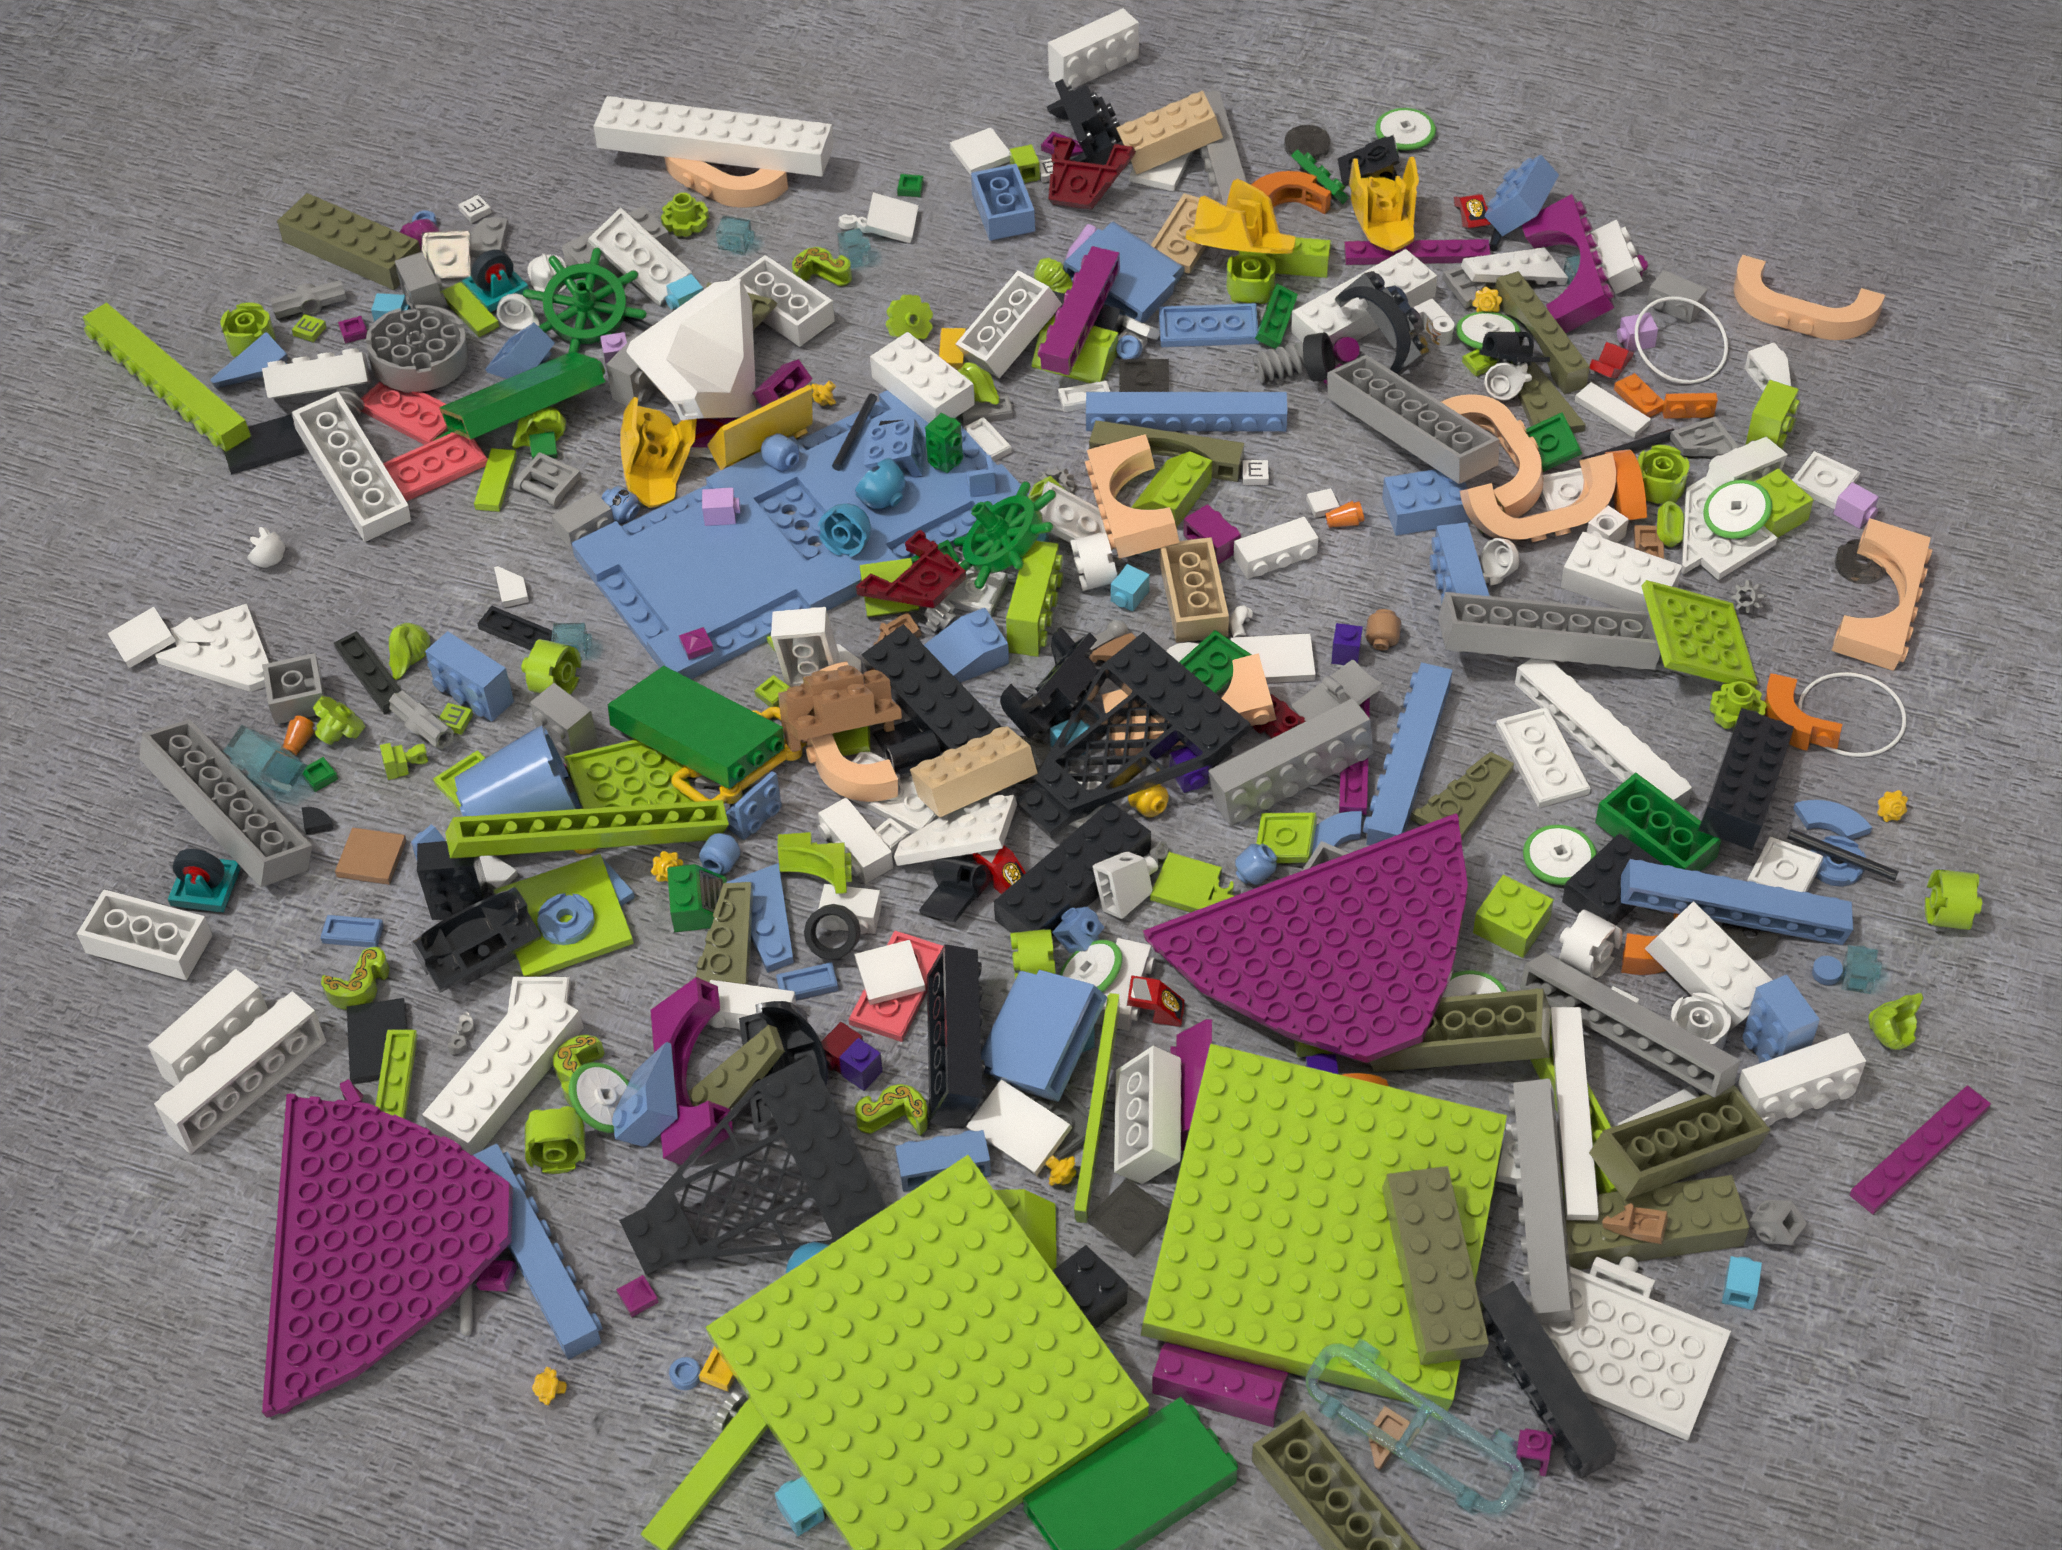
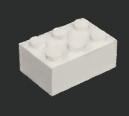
[771,607,840,687]

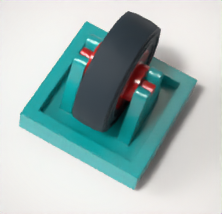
[462,249,529,313]
[168,849,241,913]

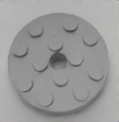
[366,305,469,393]

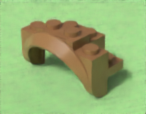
[778,665,902,752]

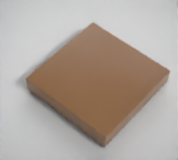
[335,827,407,885]

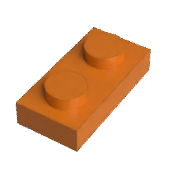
[1614,373,1664,418]
[1662,393,1718,419]

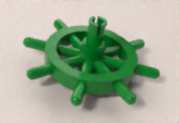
[523,248,647,353]
[954,481,1056,589]

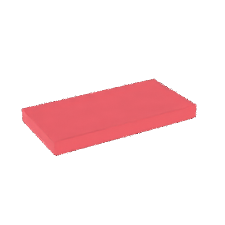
[360,382,448,445]
[383,433,488,502]
[849,931,943,1042]

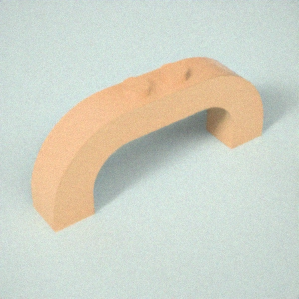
[664,156,788,208]
[1734,255,1885,340]
[1442,394,1543,518]
[1459,453,1616,542]
[801,661,898,802]

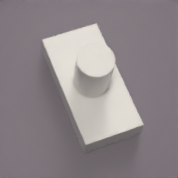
[1590,1257,1655,1298]

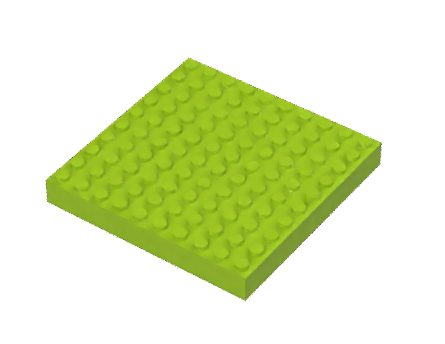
[1140,1043,1507,1412]
[706,1155,1149,1550]

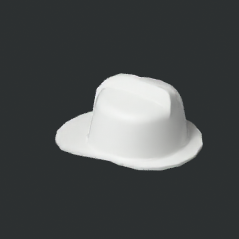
[528,253,566,293]

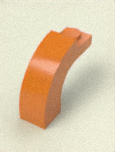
[1251,171,1331,214]
[1605,450,1647,520]
[1765,673,1843,751]
[1621,913,1679,975]

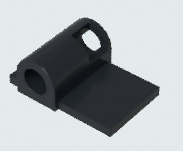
[1337,135,1400,186]
[1479,332,1550,366]
[873,719,940,779]
[919,857,993,923]

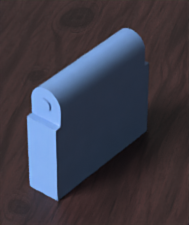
[1063,222,1184,323]
[981,970,1108,1102]

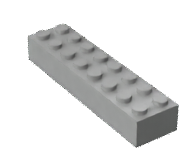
[1327,355,1499,484]
[1438,592,1660,670]
[139,719,312,887]

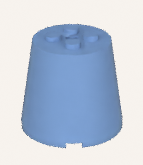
[455,725,581,816]

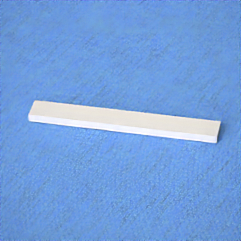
[1550,1007,1598,1220]

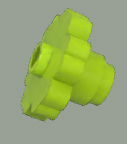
[661,192,709,237]
[886,294,933,340]
[1709,681,1767,729]
[313,696,365,745]

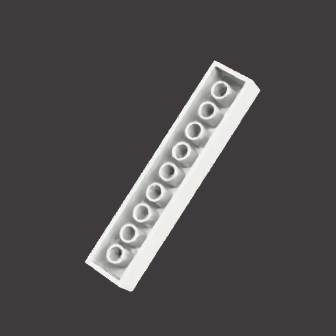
[594,96,834,177]

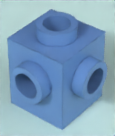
[1052,907,1105,953]

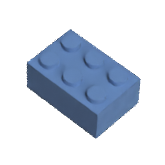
[1484,154,1559,236]
[971,164,1035,241]
[1382,469,1471,536]
[425,631,514,722]
[1743,974,1820,1063]

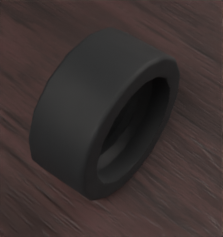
[1303,332,1335,382]
[804,904,861,960]

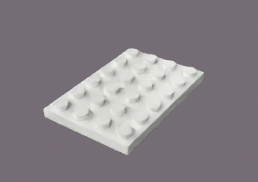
[1508,1267,1731,1441]

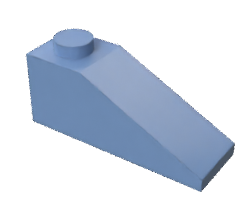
[210,332,288,389]

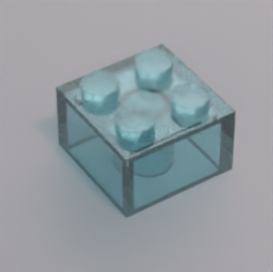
[223,724,307,792]

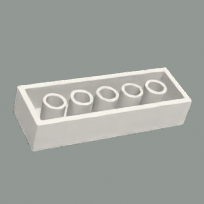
[1291,249,1437,348]
[292,392,411,542]
[422,984,584,1155]
[154,991,326,1155]

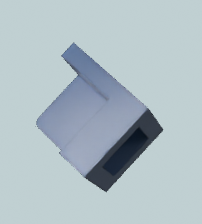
[966,455,996,497]

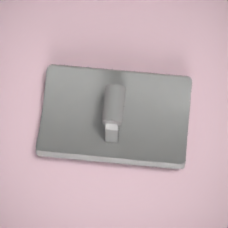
[1292,660,1384,721]

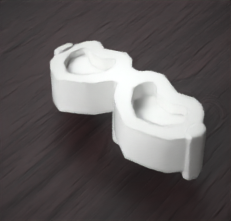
[838,214,871,233]

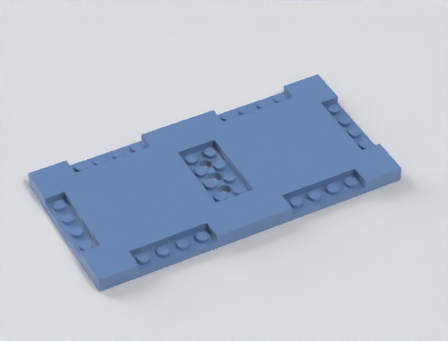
[571,390,1029,680]

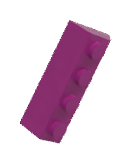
[1170,1019,1212,1151]
[1152,1342,1290,1427]

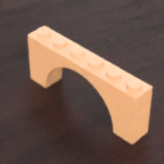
[1085,434,1180,559]
[1832,518,1932,671]
[1101,653,1276,756]

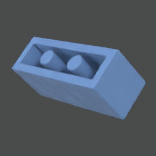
[895,1130,991,1192]

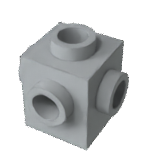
[1749,1200,1807,1245]

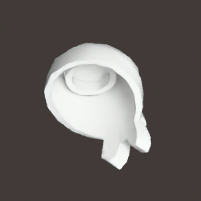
[497,293,539,331]
[1484,363,1532,401]
[247,527,285,568]
[1481,538,1519,585]

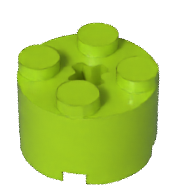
[1226,251,1276,304]
[220,302,276,357]
[1638,445,1689,504]
[521,639,581,695]
[1925,869,1982,930]
[1010,929,1056,979]
[525,1106,585,1174]

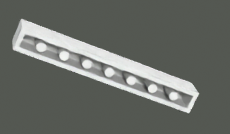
[1515,659,1692,807]

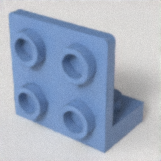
[864,418,926,478]
[726,771,782,840]

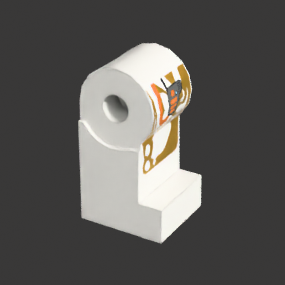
[1413,299,1454,346]

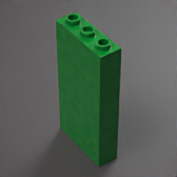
[439,351,605,440]
[608,666,785,789]
[1023,1397,1238,1550]

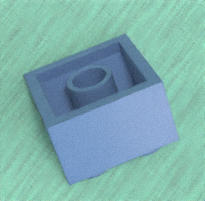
[485,322,555,379]

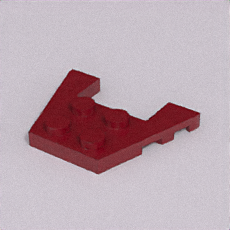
[1048,137,1136,210]
[856,530,966,608]

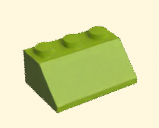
[1266,237,1332,278]
[1032,315,1118,383]
[1131,451,1212,529]
[994,1189,1057,1271]

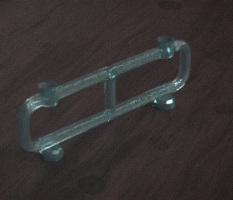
[1306,1338,1525,1514]

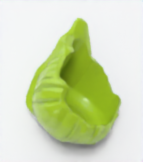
[1034,257,1072,294]
[957,362,999,405]
[512,406,566,449]
[388,623,430,680]
[1868,993,1923,1050]

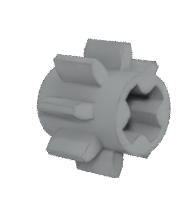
[1731,580,1767,613]
[924,600,957,632]

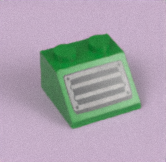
[667,864,727,933]

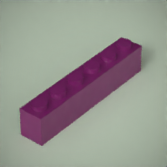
[1038,246,1120,375]

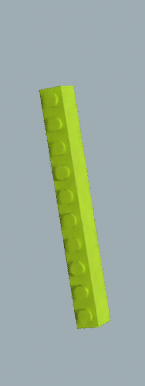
[82,302,251,452]
[445,800,729,858]

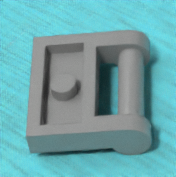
[513,452,582,507]

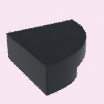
[302,807,334,835]

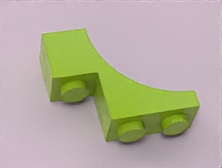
[777,832,852,894]

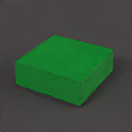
[897,174,924,198]
[529,431,558,460]
[300,757,338,792]

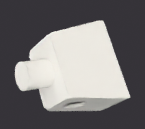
[1093,852,1158,919]

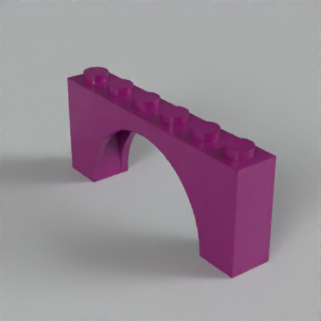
[1522,194,1615,334]
[650,977,733,1165]

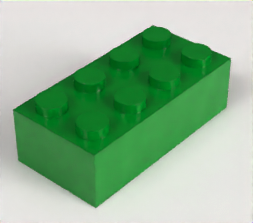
[1595,772,1722,872]

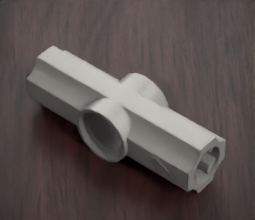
[270,280,347,319]
[389,690,454,750]

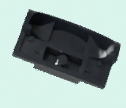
[1046,79,1121,165]
[1334,271,1430,376]
[1000,627,1098,738]
[412,887,542,993]
[739,1001,828,1132]

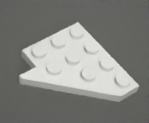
[1681,477,1777,580]
[155,604,269,692]
[894,793,1017,866]

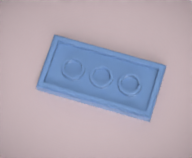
[1159,303,1259,347]

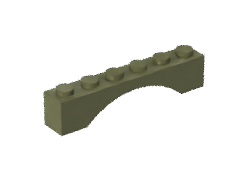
[1496,271,1590,395]
[1089,420,1244,482]

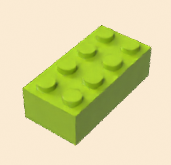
[1006,541,1063,657]

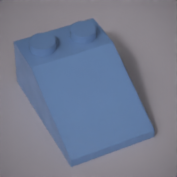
[924,608,1009,683]
[612,1042,678,1147]

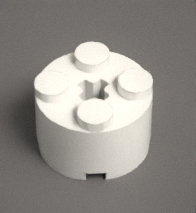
[1070,532,1117,591]
[1559,909,1623,978]
[1669,993,1731,1050]

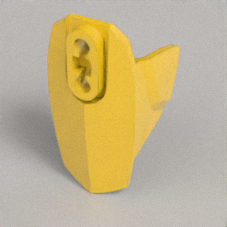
[1349,157,1419,252]
[1186,179,1295,254]
[620,397,697,508]

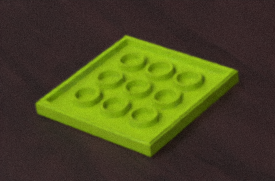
[1641,580,1758,688]
[564,739,694,809]
[494,854,634,977]

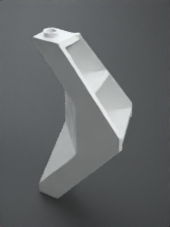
[626,279,756,420]

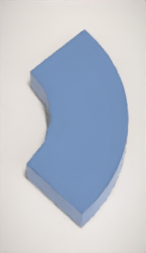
[1793,800,1872,840]
[1311,811,1362,856]

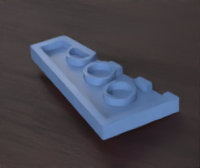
[726,863,794,973]

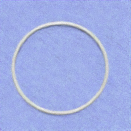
[1635,296,1728,384]
[1798,672,1907,757]

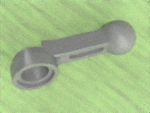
[1072,619,1128,650]

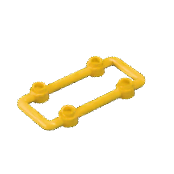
[671,707,807,804]

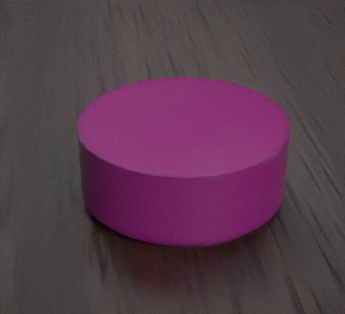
[1333,337,1360,362]

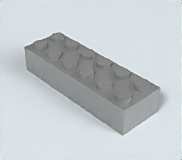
[1208,698,1374,826]

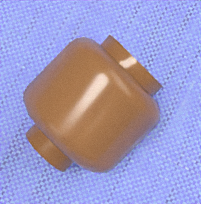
[1365,609,1402,651]

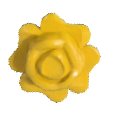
[1472,287,1502,313]
[811,380,836,406]
[1877,790,1908,822]
[651,851,683,882]
[1046,1156,1077,1186]
[532,1367,567,1405]

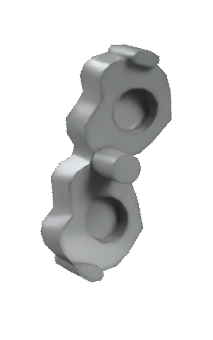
[1144,841,1168,865]
[448,1012,474,1055]
[712,1390,749,1434]

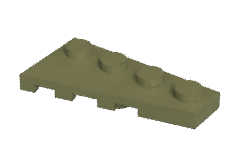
[1510,362,1586,433]
[1411,752,1514,839]
[695,882,754,985]
[688,1025,785,1109]

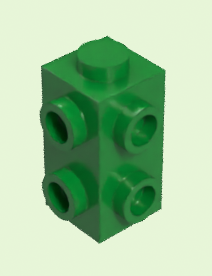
[925,412,963,473]

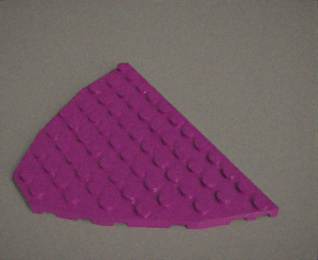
[1143,813,1468,1063]
[262,1093,513,1418]

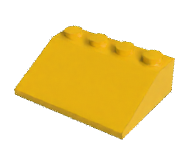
[707,384,813,471]

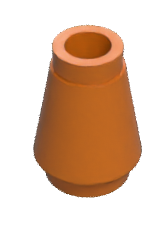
[1325,500,1365,528]
[281,716,315,757]

